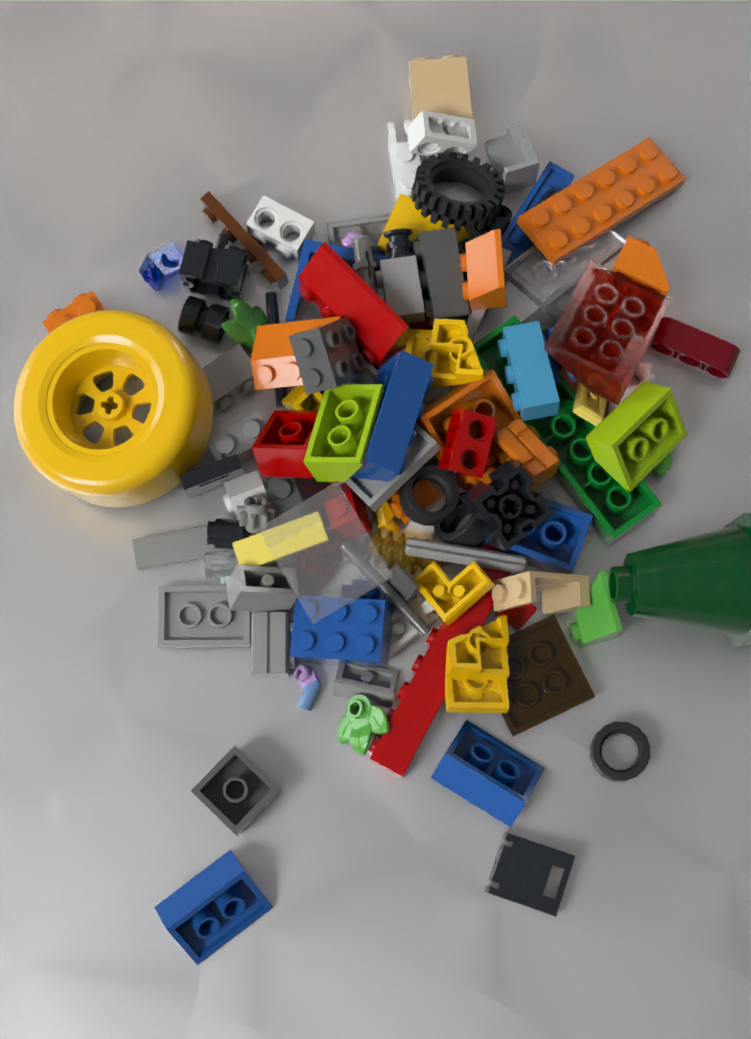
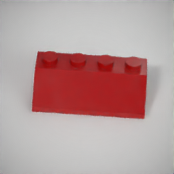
[298,242,409,368]

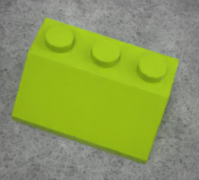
[586,381,688,492]
[303,384,384,482]

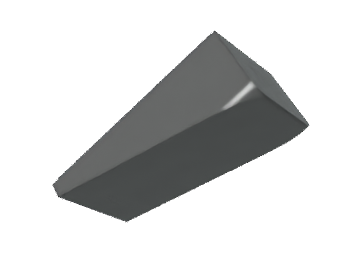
[386,565,418,603]

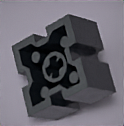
[179,233,250,302]
[460,461,554,551]

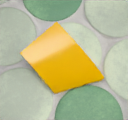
[377,194,471,271]
[405,318,484,387]
[445,615,509,713]

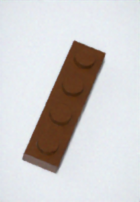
[200,191,289,290]

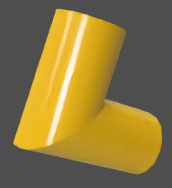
[413,561,495,625]

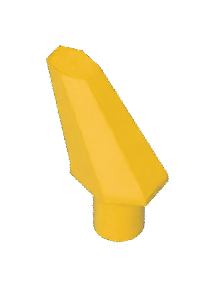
[375,501,400,535]

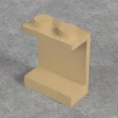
[492,571,591,615]

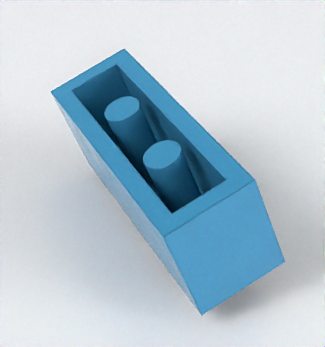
[498,321,560,421]

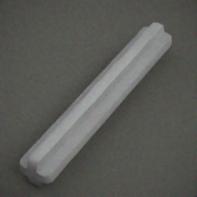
[405,537,526,574]

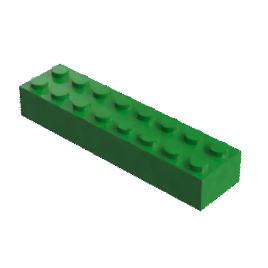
[473,315,662,546]

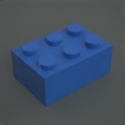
[290,595,393,666]

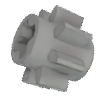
[237,495,275,533]

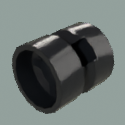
[178,296,230,344]

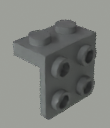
[289,317,365,395]

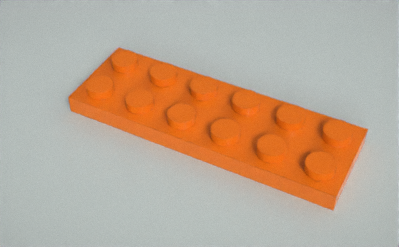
[516,137,686,266]

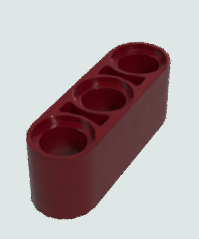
[650,317,740,379]

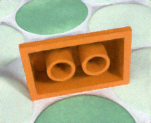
[250,316,342,390]
[416,369,522,461]

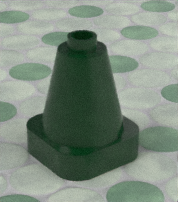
[608,513,751,648]

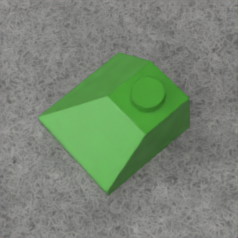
[569,570,623,648]

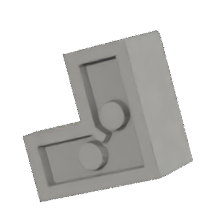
[484,122,540,194]

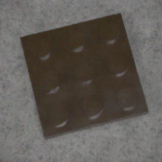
[500,614,595,737]

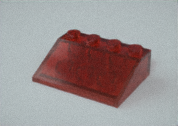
[543,260,671,405]

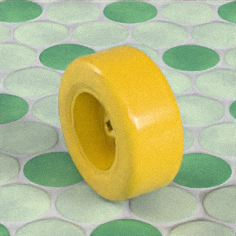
[13,310,213,508]

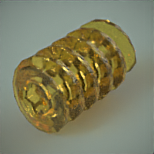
[366,528,429,575]

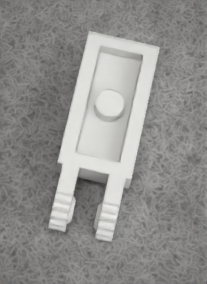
[387,119,421,200]

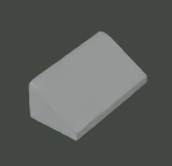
[333,664,400,708]

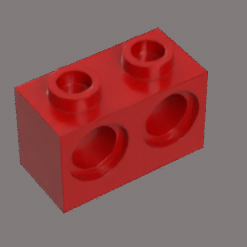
[438,409,497,478]

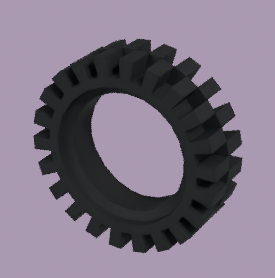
[411,152,506,232]

